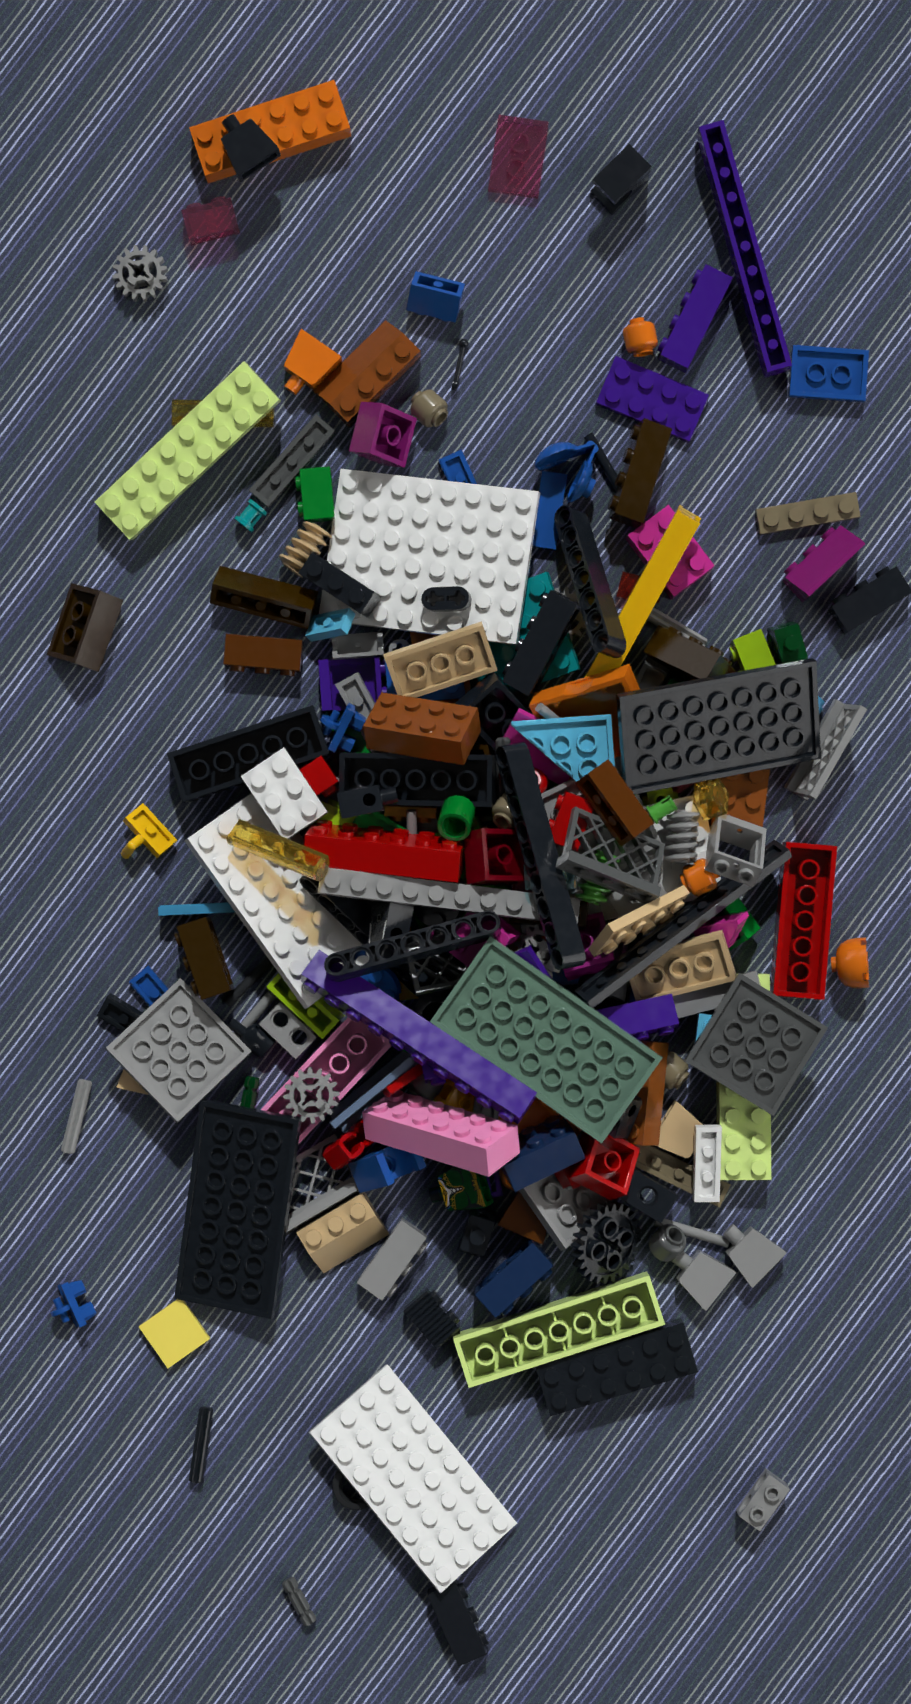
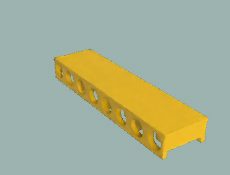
[585,505,701,677]

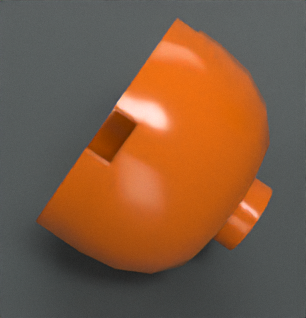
[831,937,869,988]

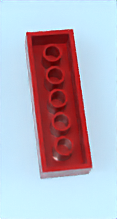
[303,820,465,883]
[770,842,837,1000]

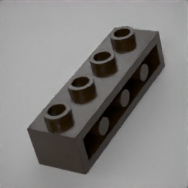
[607,418,672,528]
[210,566,318,629]

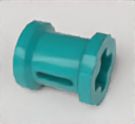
[234,499,267,533]

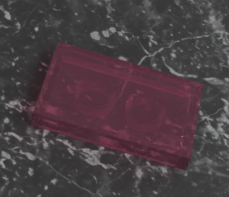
[488,115,549,199]

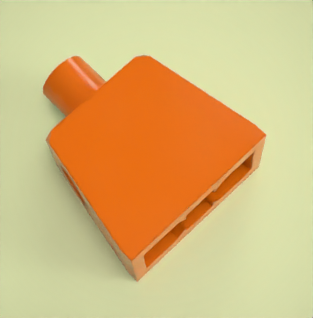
[284,329,342,395]

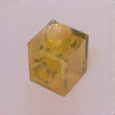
[693,778,729,821]

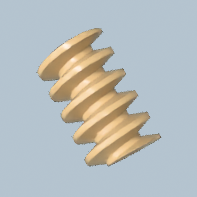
[279,521,332,578]

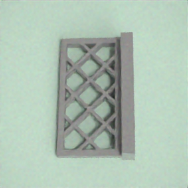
[784,699,867,800]
[286,1134,359,1235]

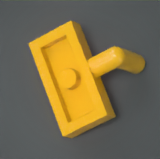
[121,803,177,859]

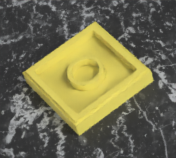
[139,1299,210,1368]

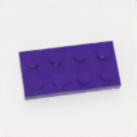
[596,356,709,443]

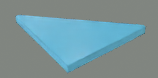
[511,714,615,782]

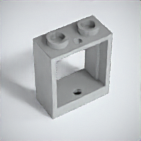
[705,812,767,887]

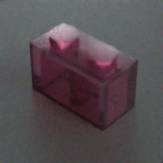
[181,196,240,246]

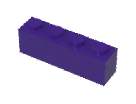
[657,264,733,373]

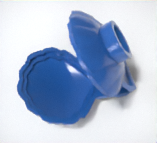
[534,441,599,503]

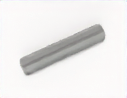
[647,608,708,647]
[61,1079,92,1154]

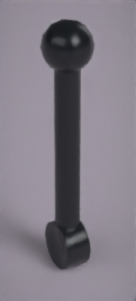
[451,339,469,391]

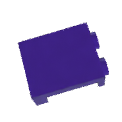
[318,656,388,712]

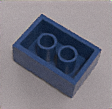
[501,1114,586,1192]
[474,1239,553,1318]

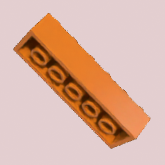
[189,80,351,184]

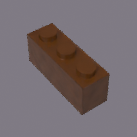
[223,634,304,677]
[575,759,654,847]

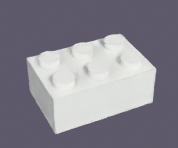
[241,747,328,841]

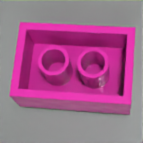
[626,505,715,600]

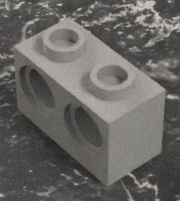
[259,1001,318,1059]
[736,1468,790,1531]

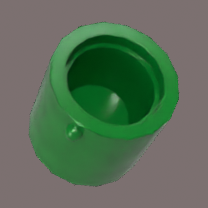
[437,795,475,841]

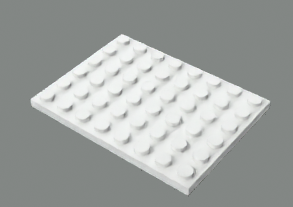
[319,469,540,645]

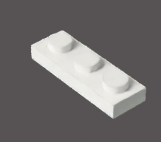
[692,1125,722,1202]

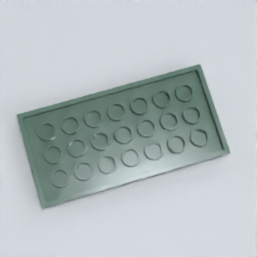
[430,936,663,1144]

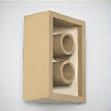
[296,1192,389,1273]

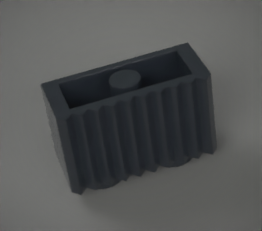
[403,1288,461,1349]

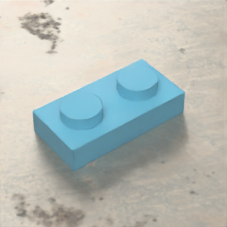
[305,608,355,642]

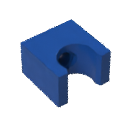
[348,1145,426,1193]

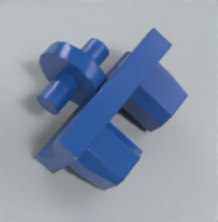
[320,703,366,753]
[50,1280,96,1328]

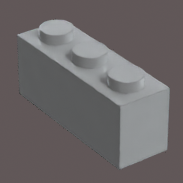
[357,1217,428,1301]

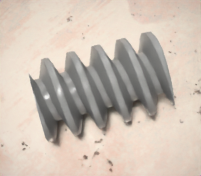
[665,811,700,864]

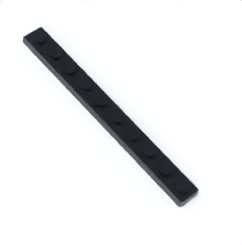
[574,840,792,1008]

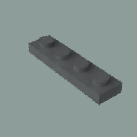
[249,414,336,508]

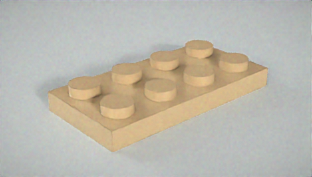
[383,621,498,698]
[588,885,690,957]
[629,930,737,1001]

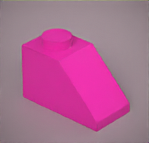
[694,911,749,949]

